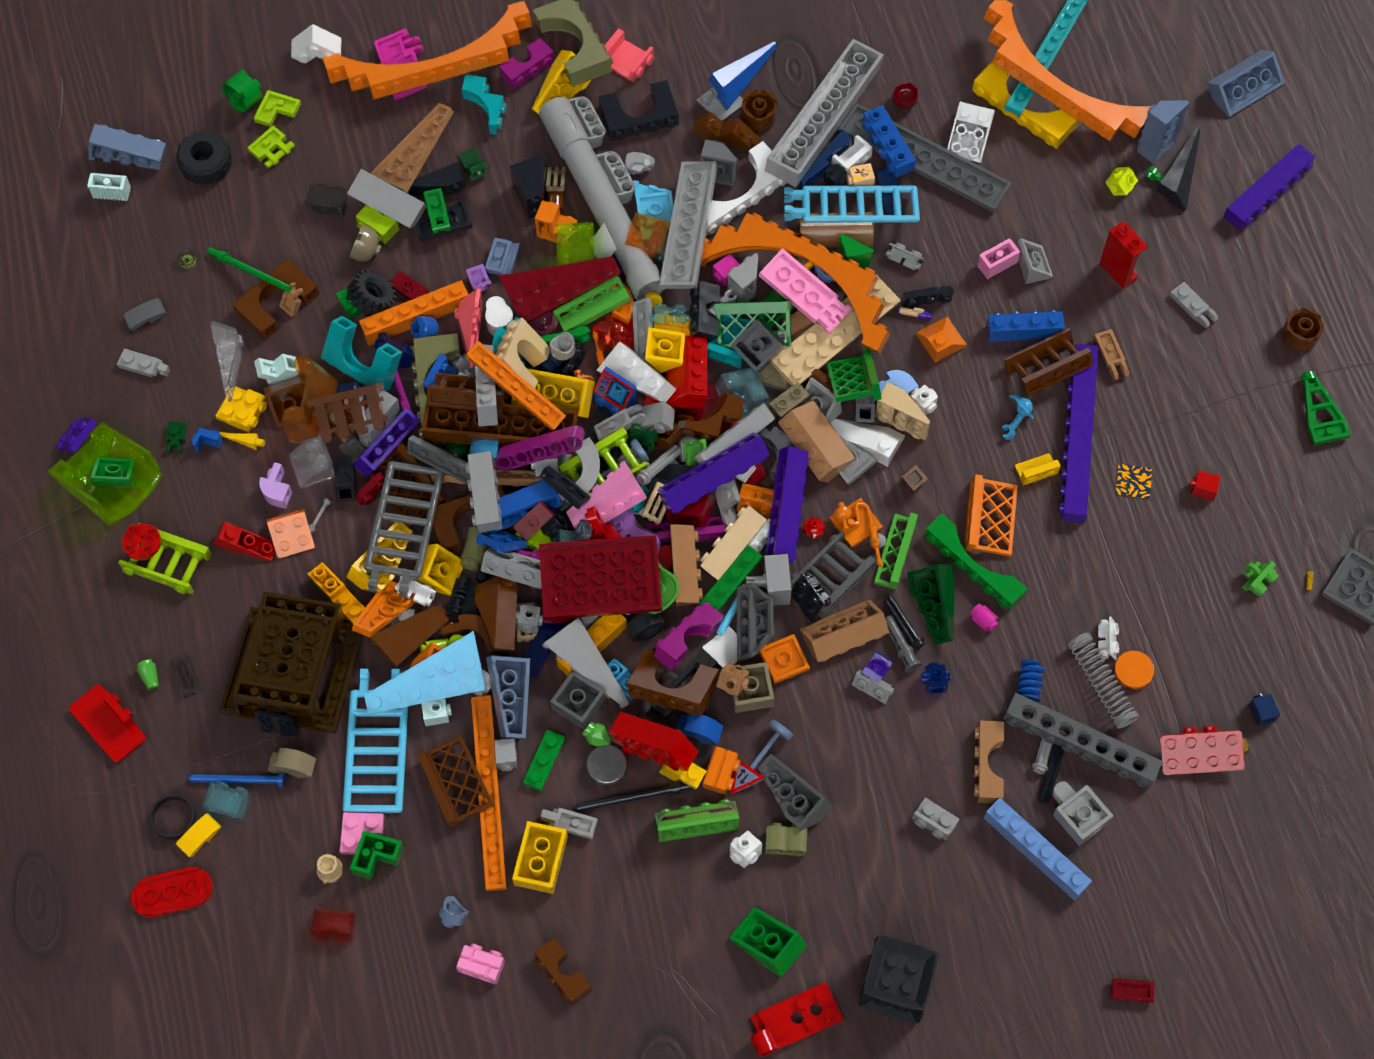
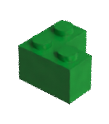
[350,831,404,880]

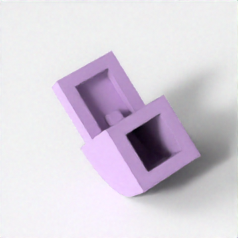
[259,462,292,509]

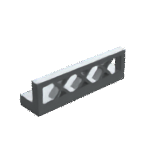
[407,435,471,485]

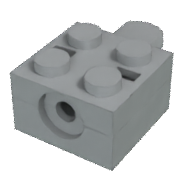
[1052,781,1113,846]

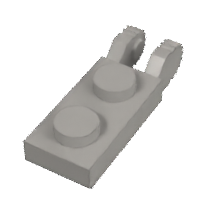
[1170,282,1218,328]
[594,404,646,441]

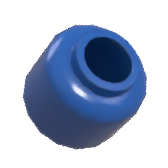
[411,316,438,338]

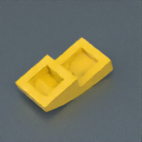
[176,813,221,857]

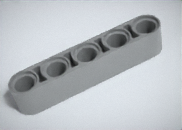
[694,403,775,464]

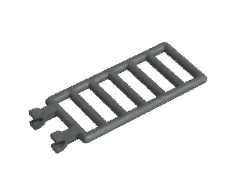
[364,461,444,598]

